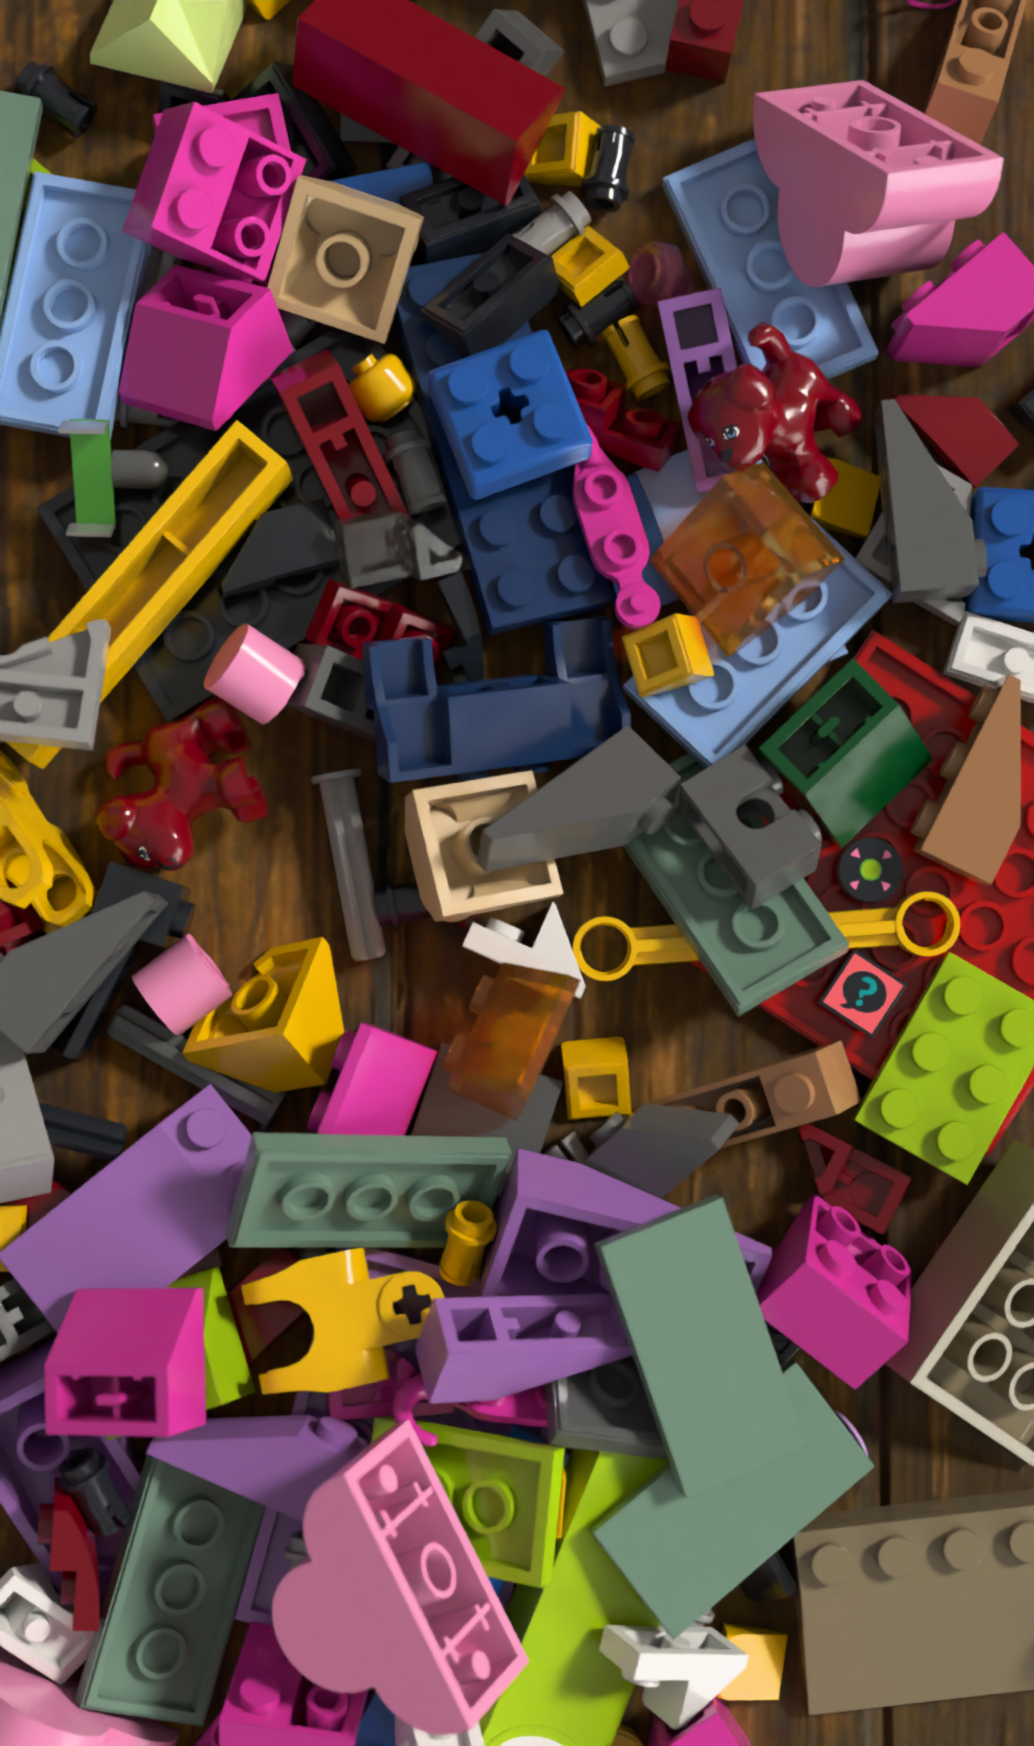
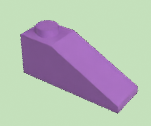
[658,287,760,493]
[415,1293,632,1403]
[146,1414,369,1522]

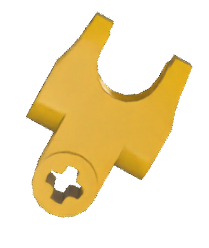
[0,750,96,928]
[241,1247,445,1394]

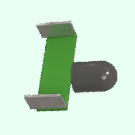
[58,419,169,537]

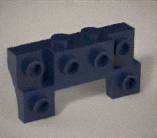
[362,616,631,783]

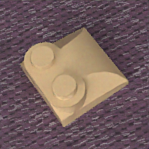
[267,175,424,344]
[404,770,563,922]

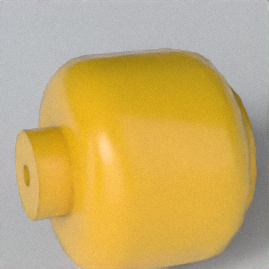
[348,354,416,423]

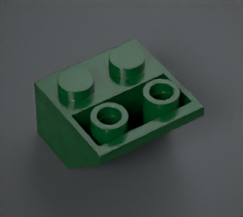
[753,658,933,849]

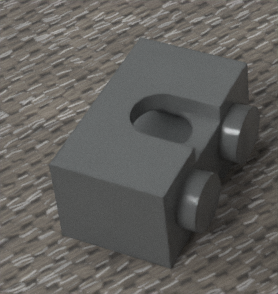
[678,745,822,910]

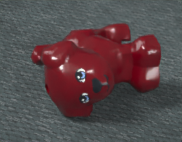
[687,322,862,507]
[95,696,268,872]

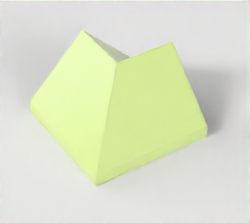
[90,0,247,93]

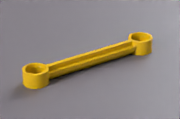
[572,892,960,981]

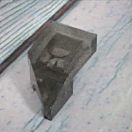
[333,510,470,589]

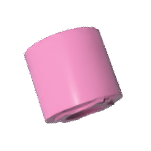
[204,623,306,725]
[132,933,232,1037]

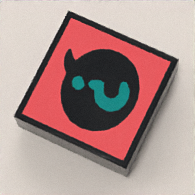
[816,949,908,1038]

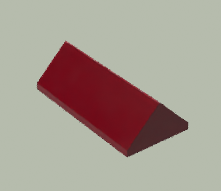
[292,0,567,206]

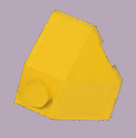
[182,937,344,1093]

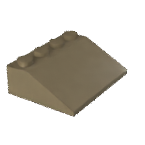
[885,1139,1034,1467]
[788,1489,1034,1715]

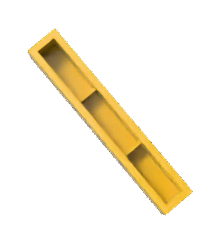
[5,420,294,769]

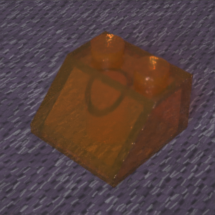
[649,462,845,657]
[442,962,581,1121]

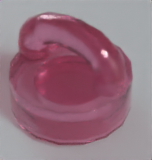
[629,240,695,306]

